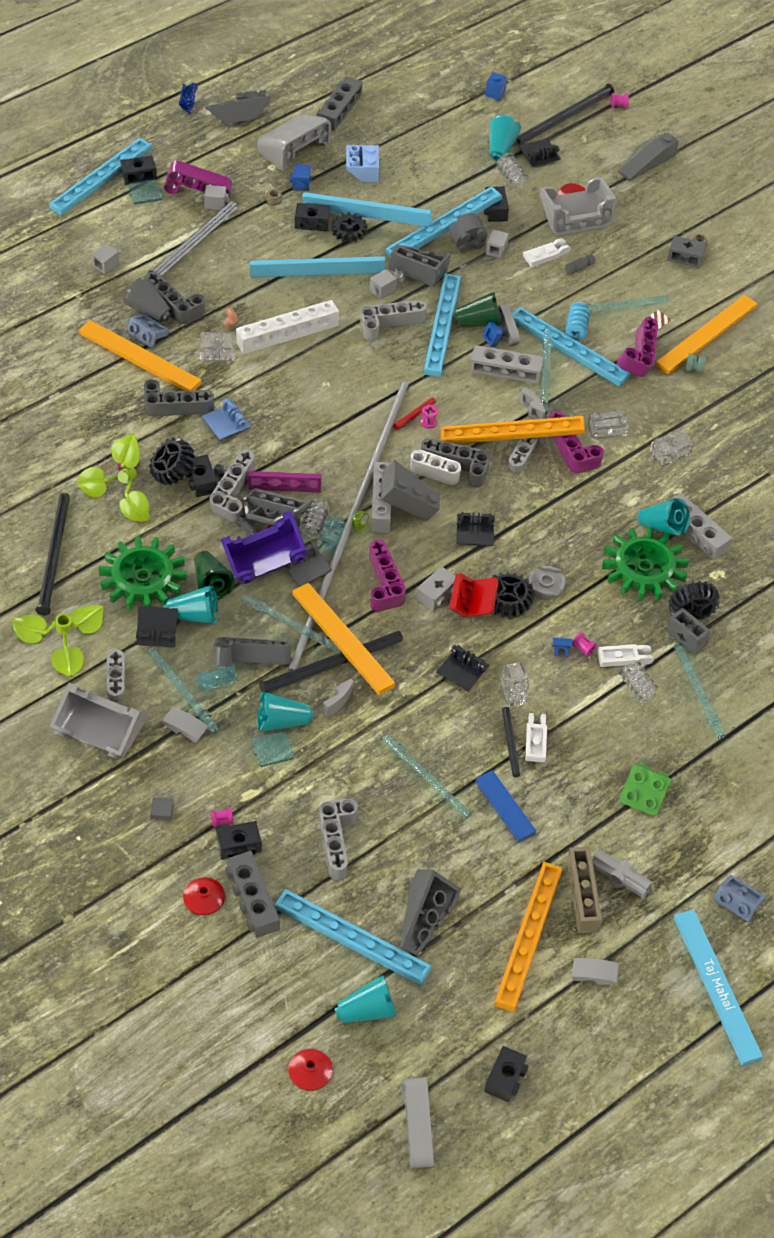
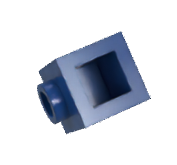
[485,72,507,101]
[290,164,311,191]

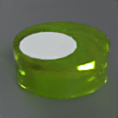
[352,510,369,530]

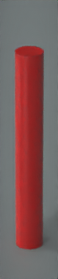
[393,397,436,430]

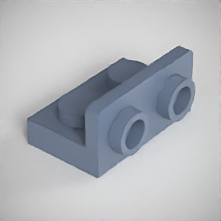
[126,313,169,348]
[714,874,766,922]

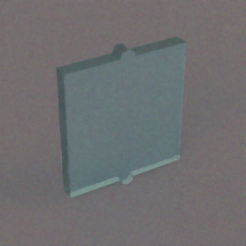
[128,180,162,205]
[251,731,294,767]

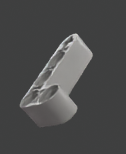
[360,300,427,341]
[210,449,255,522]
[319,799,358,881]
[402,1077,434,1168]

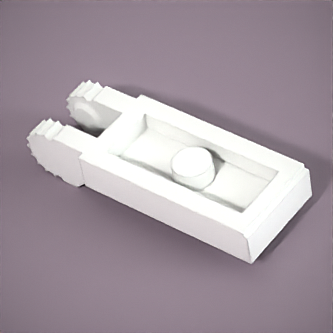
[523,238,571,267]
[597,644,654,667]
[525,713,547,762]

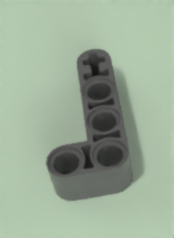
[146,271,205,324]
[144,379,215,416]
[421,438,490,487]
[213,637,292,666]

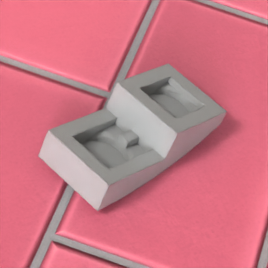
[519,387,546,420]
[323,679,353,719]
[161,707,208,743]
[572,958,620,985]

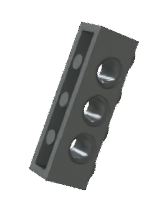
[316,76,363,131]
[225,851,280,938]

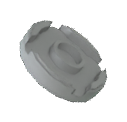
[528,566,566,599]

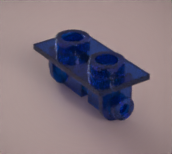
[178,82,198,114]

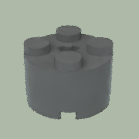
[449,213,487,253]

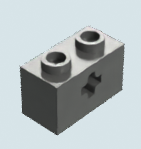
[667,235,707,269]
[666,608,711,654]

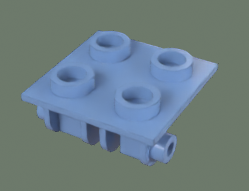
[202,398,251,440]

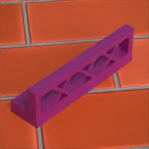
[248,471,322,493]

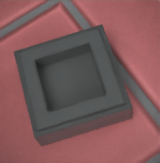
[150,797,174,820]

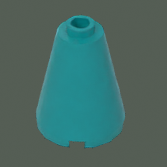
[489,115,521,161]
[637,498,690,535]
[164,586,218,624]
[257,692,313,732]
[335,975,397,1023]

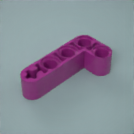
[164,160,232,196]
[617,317,658,377]
[549,411,604,473]
[369,540,406,612]

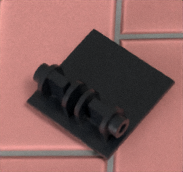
[519,138,561,167]
[456,512,495,546]
[136,607,177,647]
[436,645,490,692]

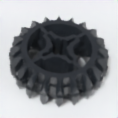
[148,437,195,486]
[492,571,534,619]
[669,581,721,620]

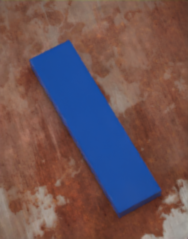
[475,770,536,843]

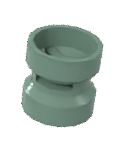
[686,354,706,373]

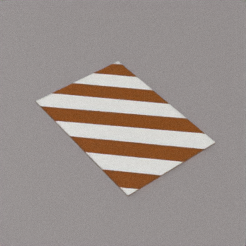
[640,310,671,329]

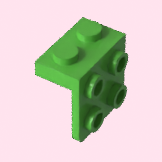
[620,763,673,816]

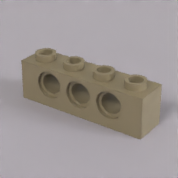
[567,847,602,934]

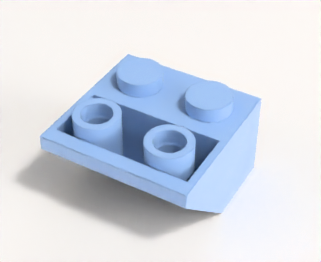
[346,145,379,182]

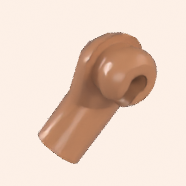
[223,307,239,329]

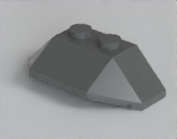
[205,94,270,126]
[243,488,311,525]

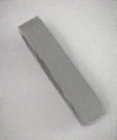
[498,304,519,345]
[508,437,539,472]
[107,649,125,701]

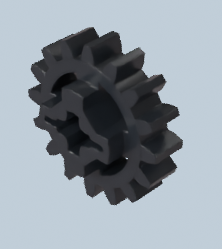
[331,212,367,243]

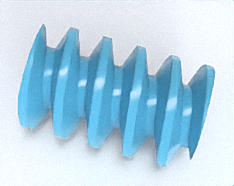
[566,302,590,340]

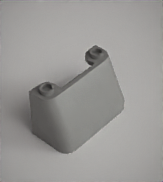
[257,114,331,171]
[540,177,616,236]
[49,683,148,760]

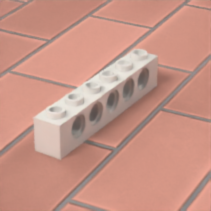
[236,300,339,354]

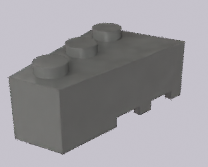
[389,245,451,286]
[381,460,440,521]

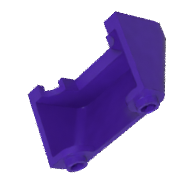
[220,511,308,584]

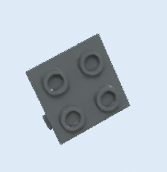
[285,542,332,587]

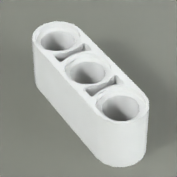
[410,450,461,485]

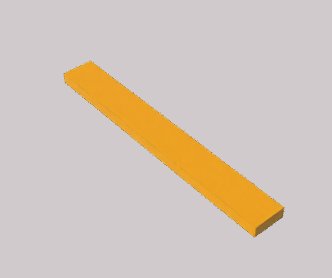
[656,295,757,375]
[79,320,201,391]
[441,416,585,444]
[292,583,395,695]
[494,862,563,1012]

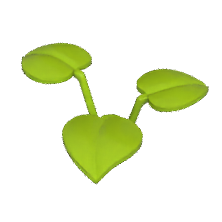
[77,434,150,522]
[12,605,104,677]

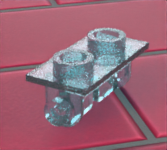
[318,512,345,551]
[195,664,238,692]

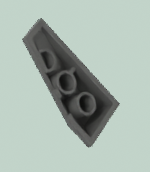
[619,132,679,181]
[400,869,461,956]

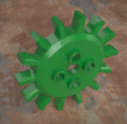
[602,527,689,601]
[98,536,187,611]

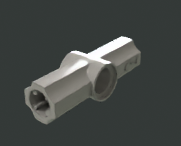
[592,850,653,898]

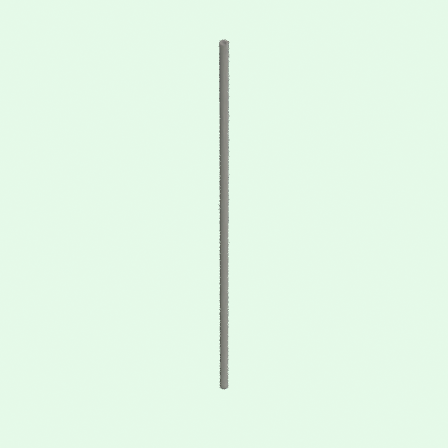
[288,382,408,672]

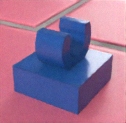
[482,322,505,347]
[551,637,573,657]

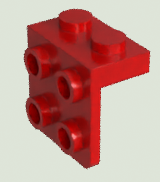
[449,573,499,617]

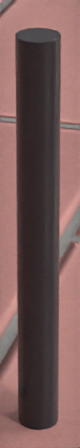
[502,707,520,777]

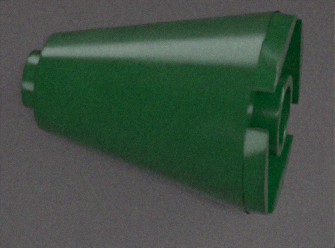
[453,292,501,326]
[194,551,235,600]

